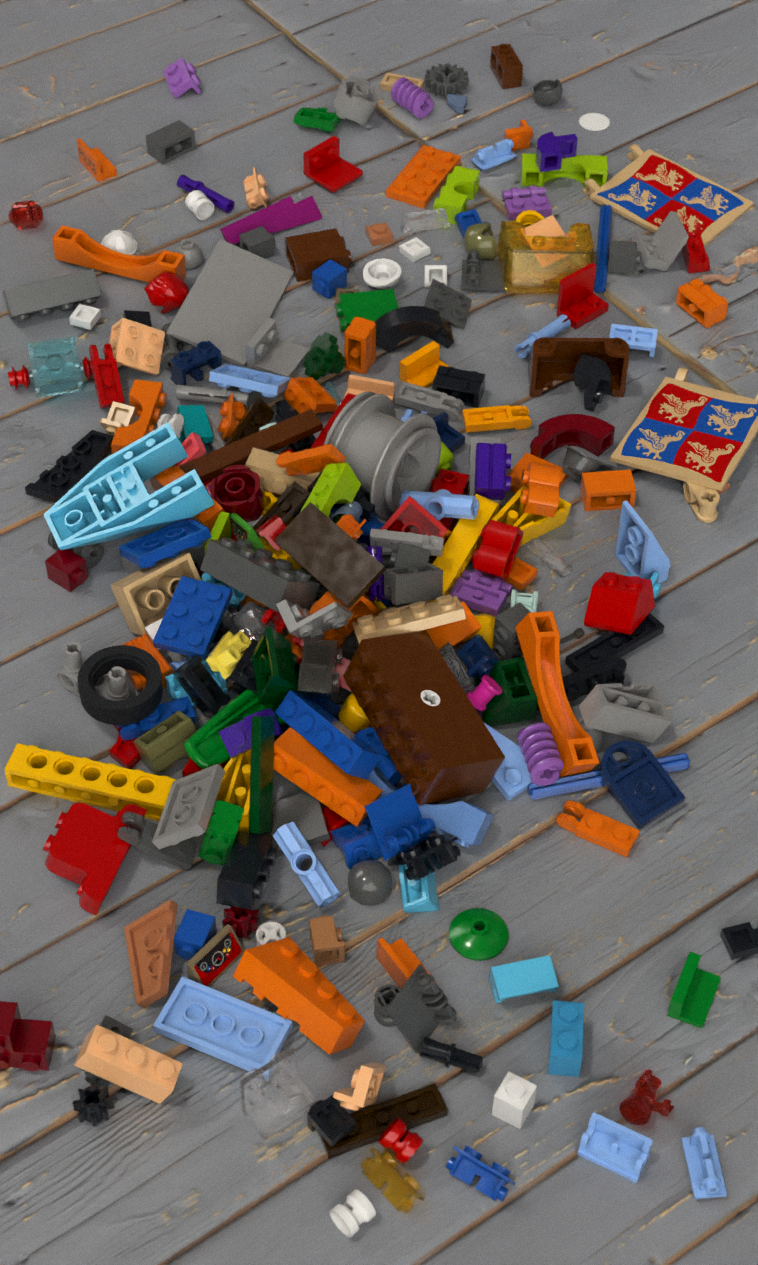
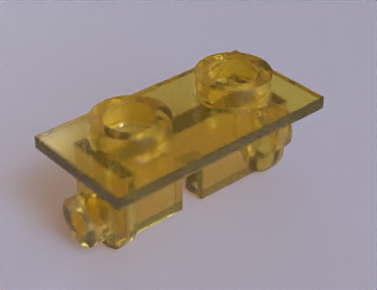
[361,1147,425,1213]

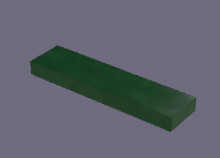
[249,716,275,833]

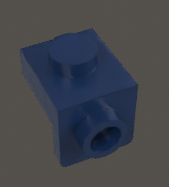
[433,412,465,452]
[457,635,499,678]

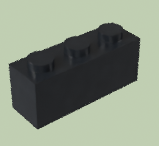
[216,831,277,910]

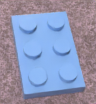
[209,363,291,398]

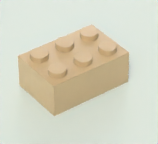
[110,551,201,635]

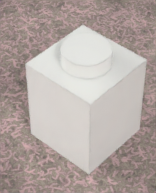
[492,1071,537,1129]

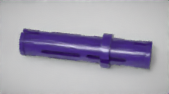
[177,175,235,214]

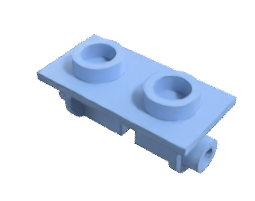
[471,139,517,171]
[681,1127,727,1199]

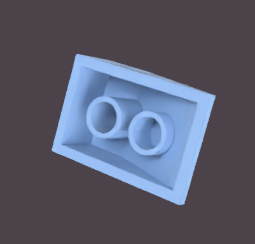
[615,500,670,583]

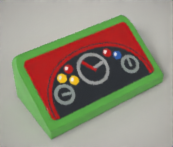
[230,512,264,549]

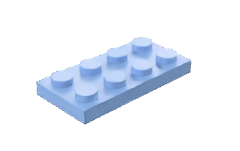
[153,977,293,1078]

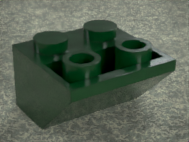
[472,657,537,727]

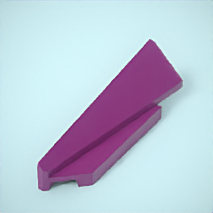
[220,196,322,244]

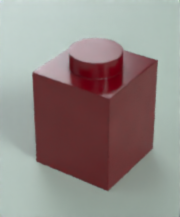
[45,549,88,592]

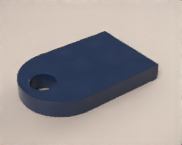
[600,740,686,829]

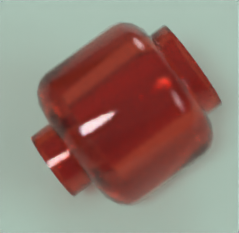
[9,200,43,230]

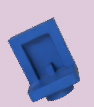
[454,209,488,239]

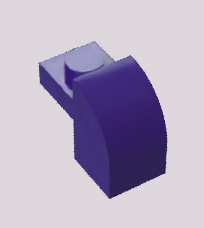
[536,132,578,172]
[219,709,284,758]

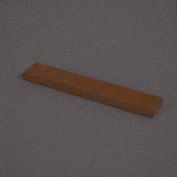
[179,409,323,482]

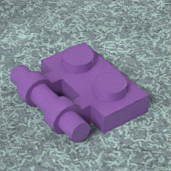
[502,185,552,220]
[449,569,513,617]

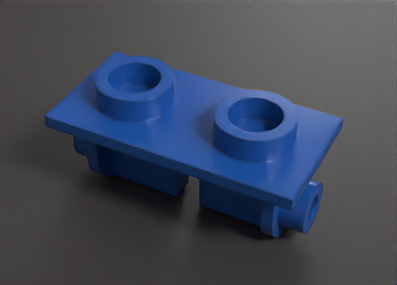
[446,1145,516,1202]

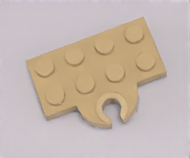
[352,595,466,644]

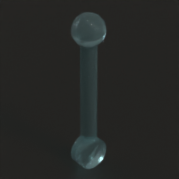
[325,381,342,406]

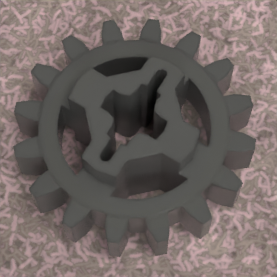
[425,63,469,96]

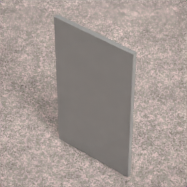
[166,239,294,367]

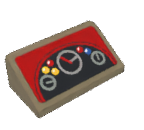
[187,924,244,987]

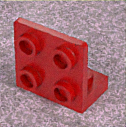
[303,136,363,192]
[556,263,609,329]

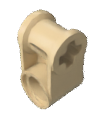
[683,481,720,523]

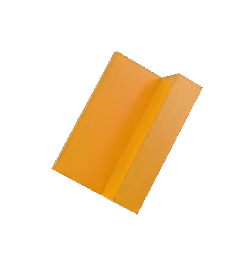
[399,341,450,388]

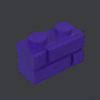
[474,443,511,500]

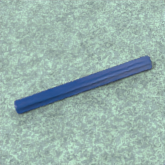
[594,204,612,293]
[528,753,690,800]

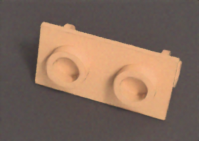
[244,167,269,209]

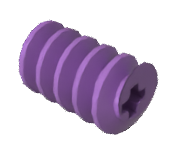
[391,77,434,118]
[516,723,564,785]

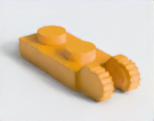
[462,405,532,433]

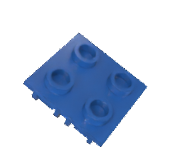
[364,784,435,861]

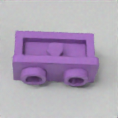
[163,58,202,98]

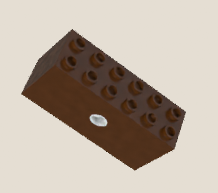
[343,630,505,806]

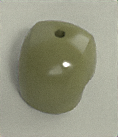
[464,223,498,260]

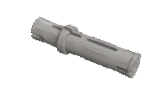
[176,384,249,406]

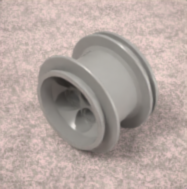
[319,392,441,520]

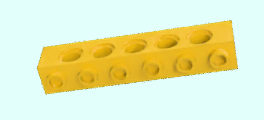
[4,743,176,821]

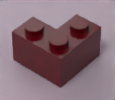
[0,1001,56,1072]

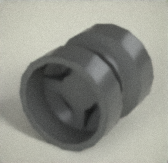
[374,984,401,1027]

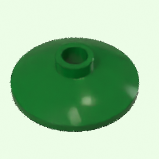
[449,908,508,961]

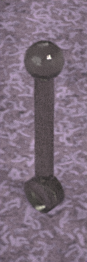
[560,628,585,644]

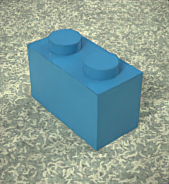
[548,1000,584,1077]

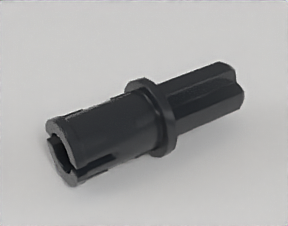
[419,1037,483,1073]

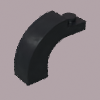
[375,306,454,353]

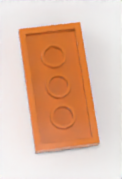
[386,145,461,209]

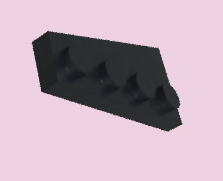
[25,430,114,503]

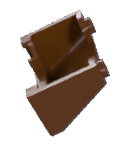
[528,337,630,397]

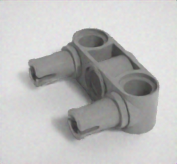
[57,641,136,701]

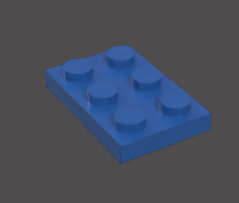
[118,518,211,568]
[153,576,233,660]

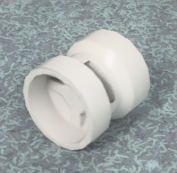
[185,190,215,220]
[329,1189,376,1238]

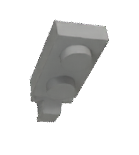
[370,529,444,557]

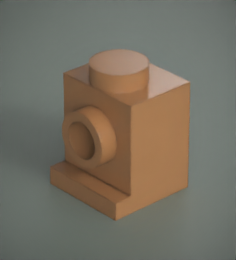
[309,915,345,966]

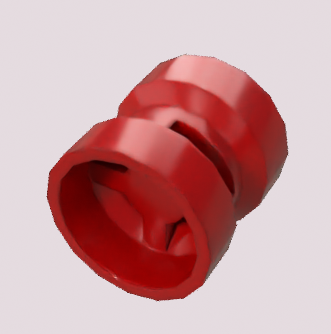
[378,1117,423,1164]

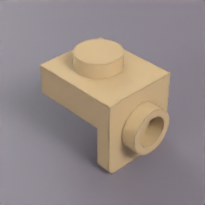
[100,401,137,436]

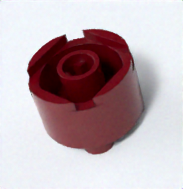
[210,465,266,524]

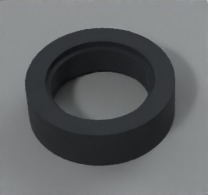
[78,645,163,725]

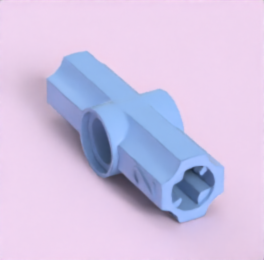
[399,489,479,520]
[273,821,341,908]

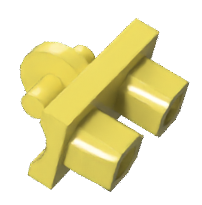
[206,631,251,679]

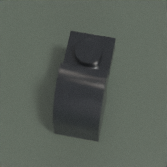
[573,354,612,412]

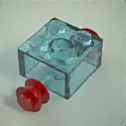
[8,336,102,398]

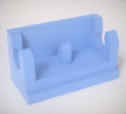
[609,324,658,358]
[577,1112,653,1183]

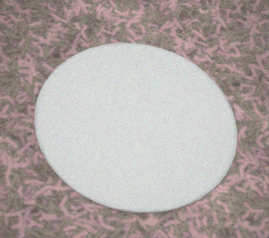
[579,113,610,131]

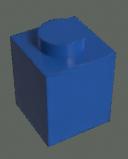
[312,259,347,299]
[174,909,217,960]

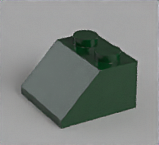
[252,627,300,704]

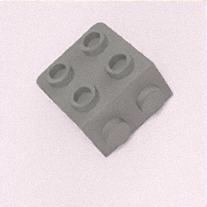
[631,211,688,272]

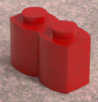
[472,520,524,581]

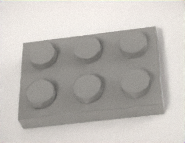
[152,764,225,849]

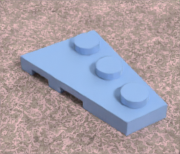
[484,723,533,801]

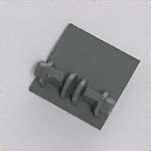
[461,249,507,292]
[424,279,472,329]
[386,964,456,1053]

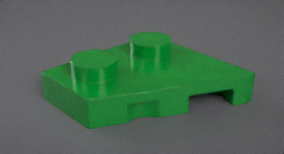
[294,108,342,132]

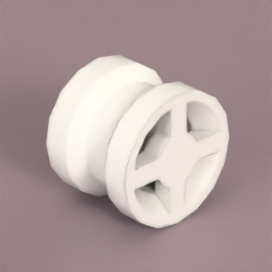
[256,922,286,946]

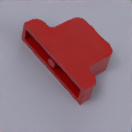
[43,803,147,915]

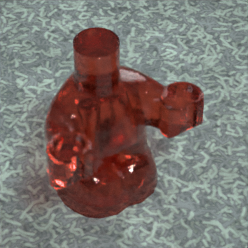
[619,1069,674,1125]

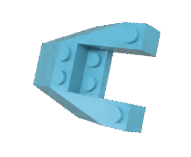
[43,422,215,550]

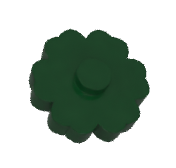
[304,332,346,380]

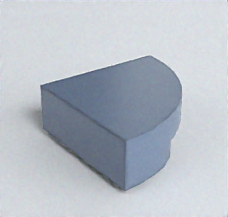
[447,94,467,114]

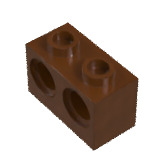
[490,44,523,90]

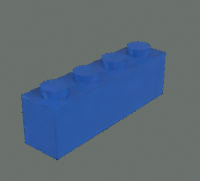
[275,690,381,780]

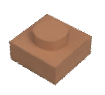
[366,222,393,246]

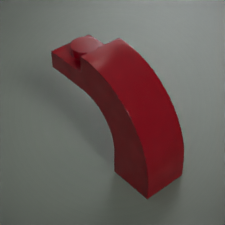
[530,414,615,459]

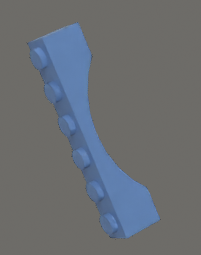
[367,766,494,848]

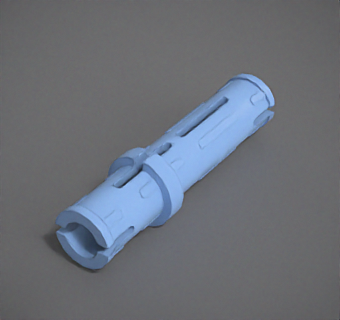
[515,314,571,358]

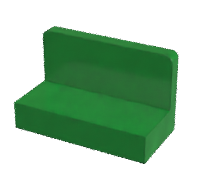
[667,952,721,1028]

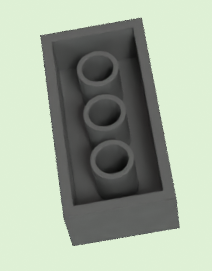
[200,537,320,612]

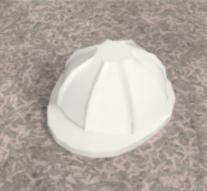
[100,229,138,255]
[363,258,402,290]

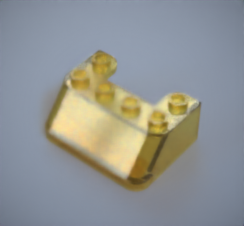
[497,221,594,294]

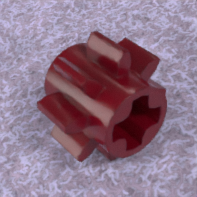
[222,906,259,939]

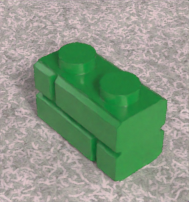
[198,800,244,866]

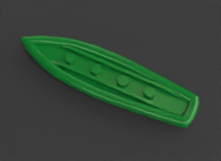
[184,666,322,769]

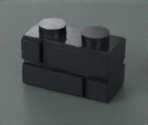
[432,366,485,408]

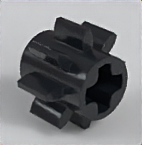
[73,1083,114,1126]

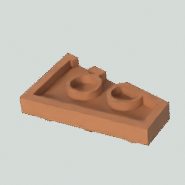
[124,900,178,1008]

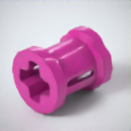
[466,675,502,712]

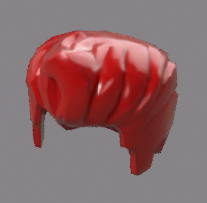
[144,271,190,314]

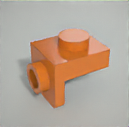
[504,119,533,151]

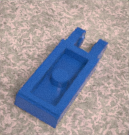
[117,696,197,741]

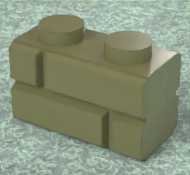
[133,711,196,774]

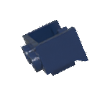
[170,341,222,386]

